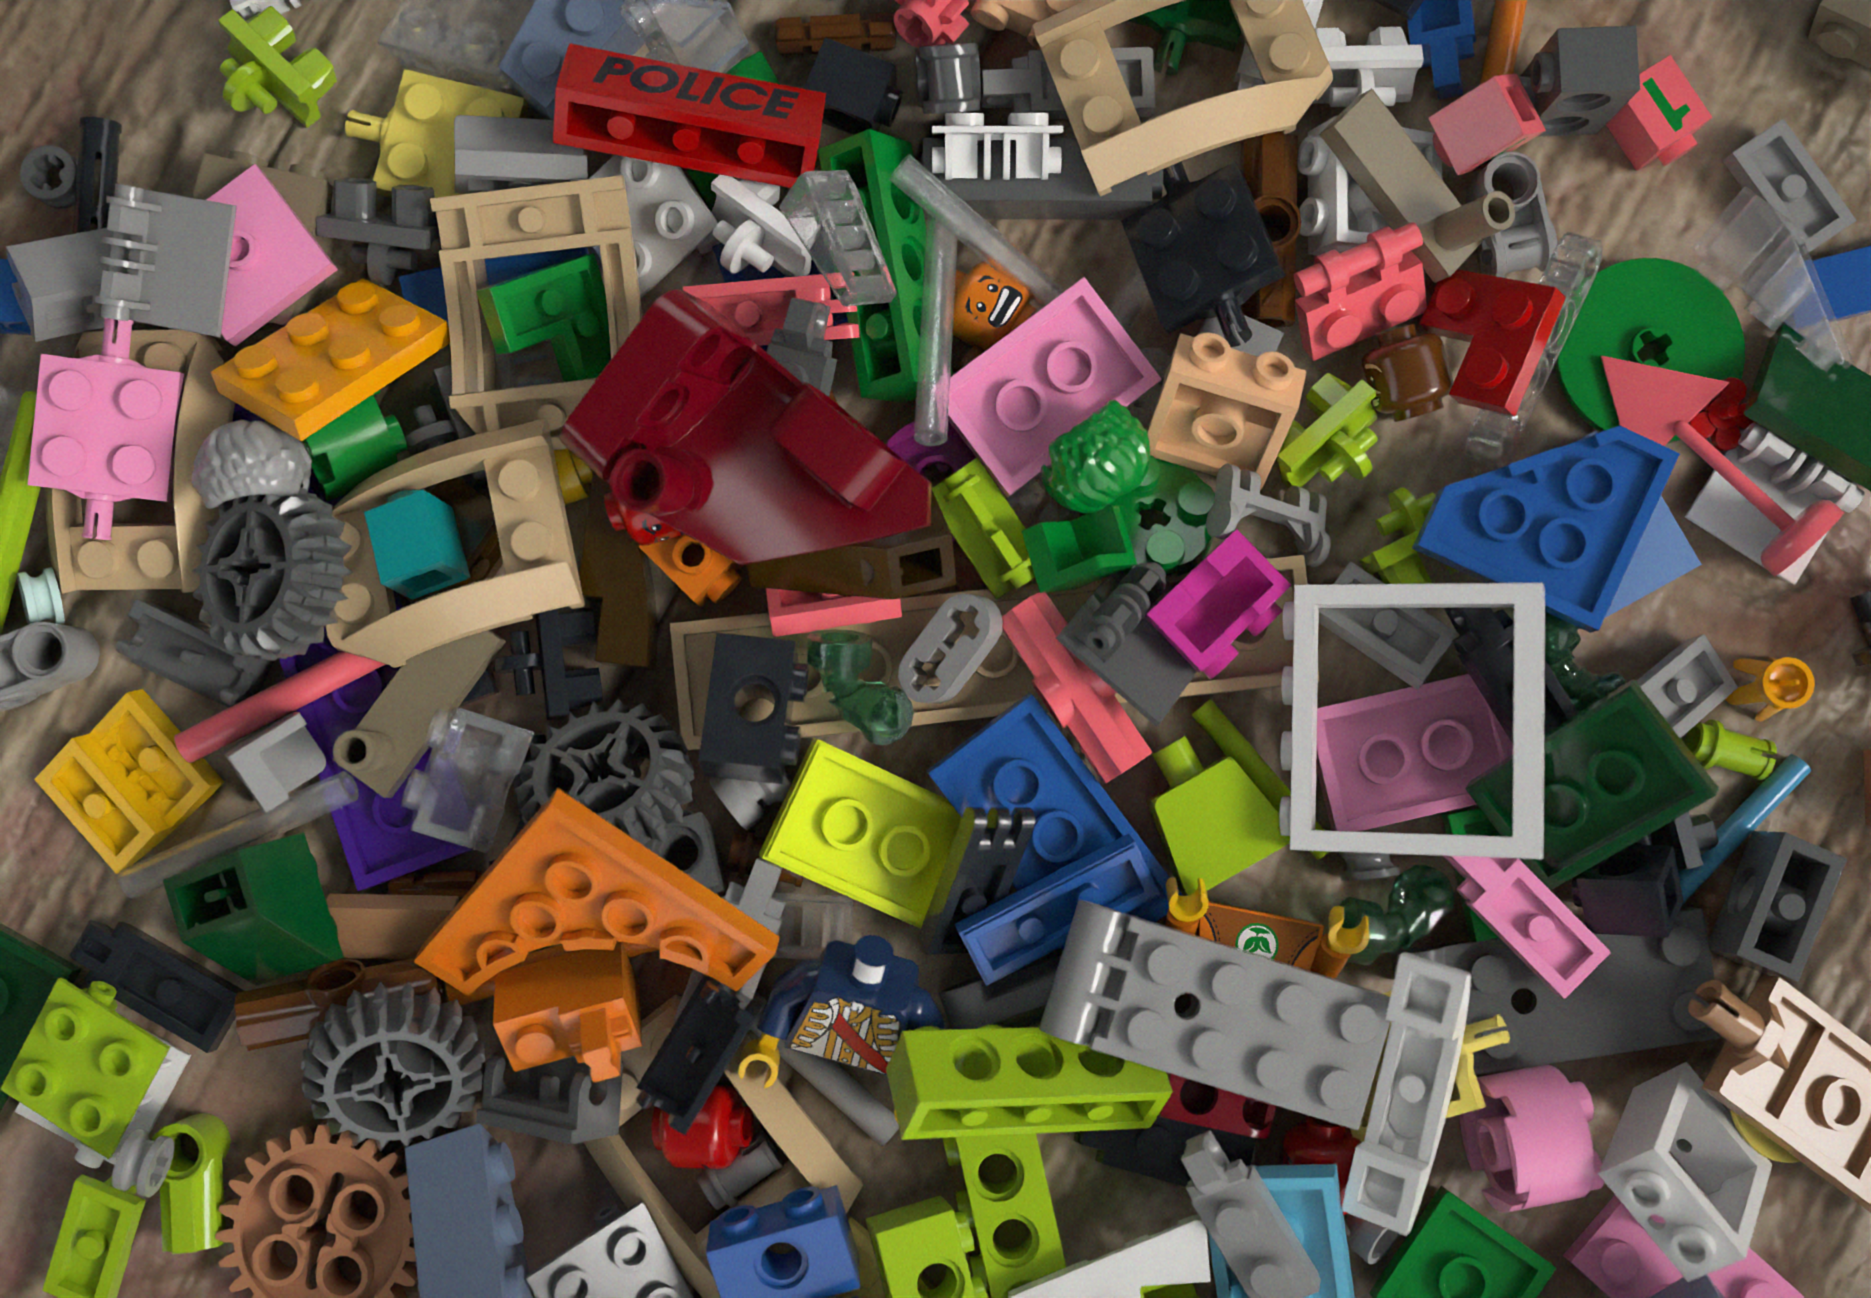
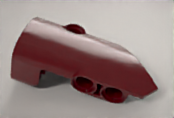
[560,289,932,565]

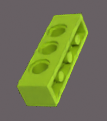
[886,1025,1172,1140]
[943,1133,1066,1298]
[866,1195,988,1298]

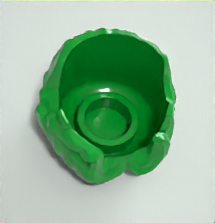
[1041,399,1150,513]

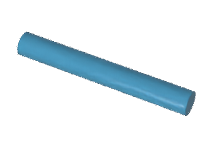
[1678,754,1811,906]

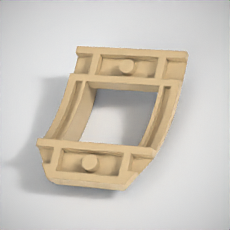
[1032,0,1333,197]
[430,175,642,450]
[44,329,235,594]
[326,419,585,668]
[584,995,863,1298]

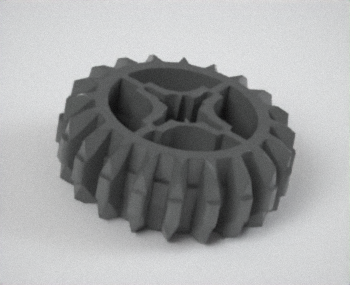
[192,487,353,661]
[515,699,695,846]
[301,980,485,1152]

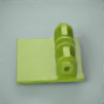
[0,978,171,1159]

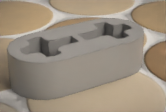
[898,594,1003,704]

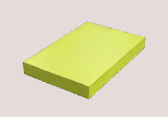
[759,737,962,929]

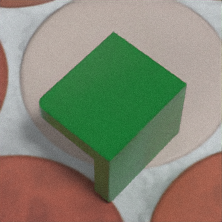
[1021,505,1138,593]

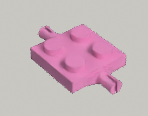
[28,317,184,540]

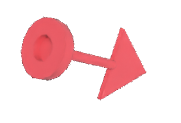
[1600,356,1844,577]

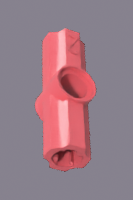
[1002,592,1153,784]

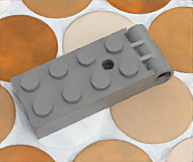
[1039,899,1390,1130]

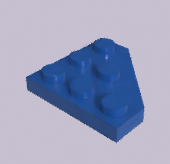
[1412,426,1680,633]

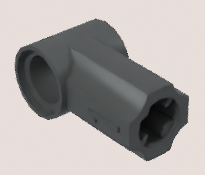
[939,955,1060,1030]

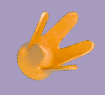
[1725,657,1815,722]

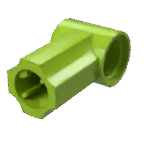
[152,1113,231,1254]

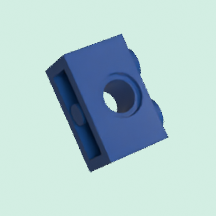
[706,1185,860,1298]

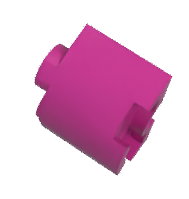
[1144,529,1292,680]

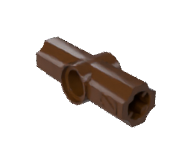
[1240,130,1302,329]
[234,958,446,1051]

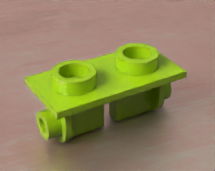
[932,457,1035,600]

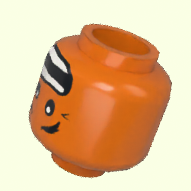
[939,261,1037,351]

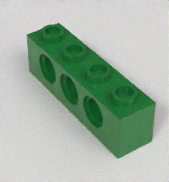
[818,129,953,403]

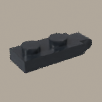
[69,920,244,1053]
[1074,1115,1257,1187]

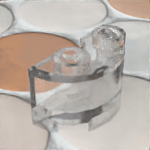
[401,707,534,853]

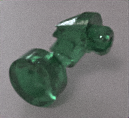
[1545,612,1626,713]
[807,629,914,746]
[1339,864,1455,966]

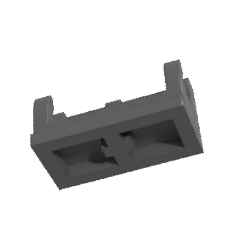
[116,599,275,708]
[476,1055,623,1144]

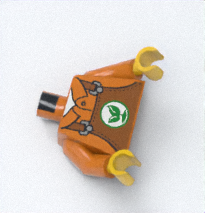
[1165,877,1369,998]

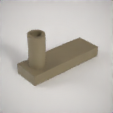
[1319,88,1515,283]
[333,630,507,798]

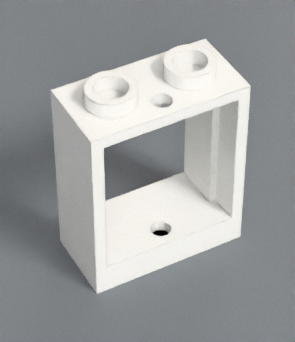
[1598,1062,1772,1282]

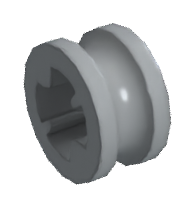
[112,1129,174,1198]

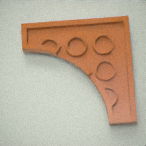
[413,788,780,997]

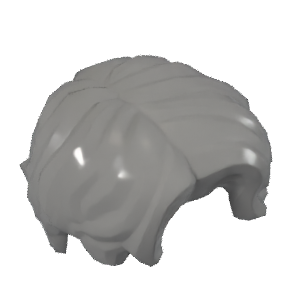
[192,420,312,509]

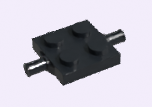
[1121,161,1286,347]

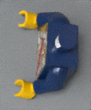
[738,935,945,1123]

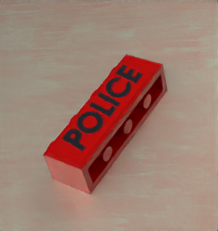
[553,43,826,191]

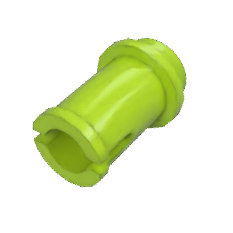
[1684,719,1777,780]

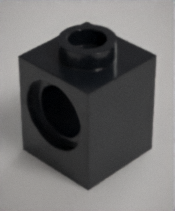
[803,37,903,135]
[1572,844,1683,938]

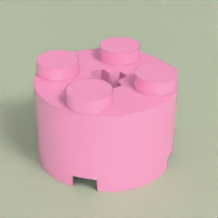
[1459,1065,1604,1213]

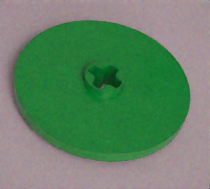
[1553,258,1745,444]

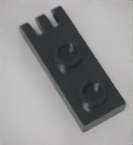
[918,807,1035,955]

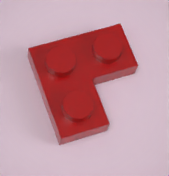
[1420,269,1566,417]

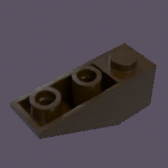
[746,489,956,599]

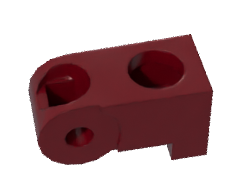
[1159,1072,1277,1139]

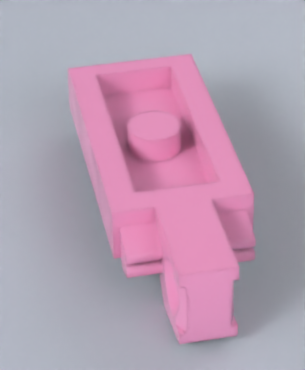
[1443,855,1611,999]

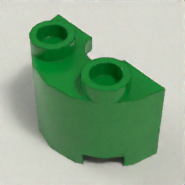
[303,390,407,501]

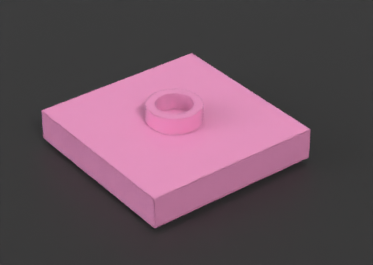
[207,164,338,347]

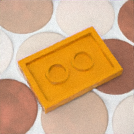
[211,278,450,441]

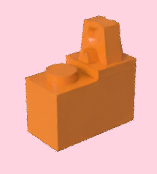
[493,941,642,1083]

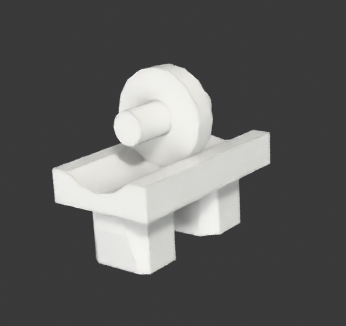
[1312,27,1424,107]
[711,175,826,277]

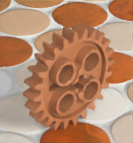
[215,1121,418,1298]

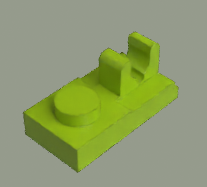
[42,1174,146,1298]

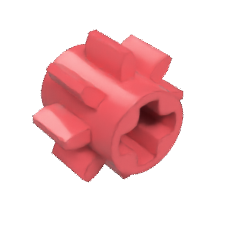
[893,0,969,48]

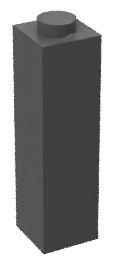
[923,138,1163,220]

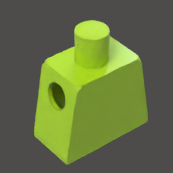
[1146,736,1290,896]

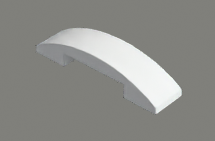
[1341,952,1471,1236]

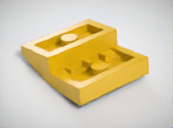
[34,689,224,874]

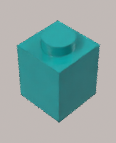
[364,489,470,600]

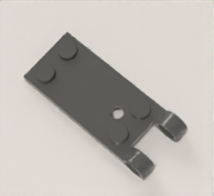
[1391,907,1724,1075]

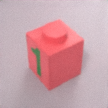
[1606,55,1713,171]
[1428,73,1546,175]

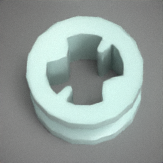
[17,567,65,625]

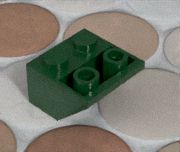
[162,832,344,986]

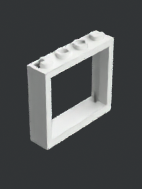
[1279,583,1545,859]

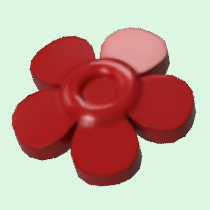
[1688,377,1758,451]

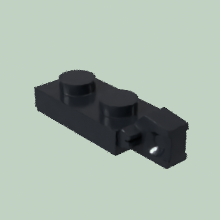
[1443,607,1578,744]

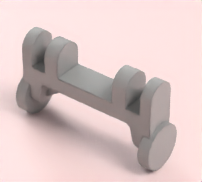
[1206,463,1330,567]

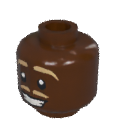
[1361,324,1454,422]

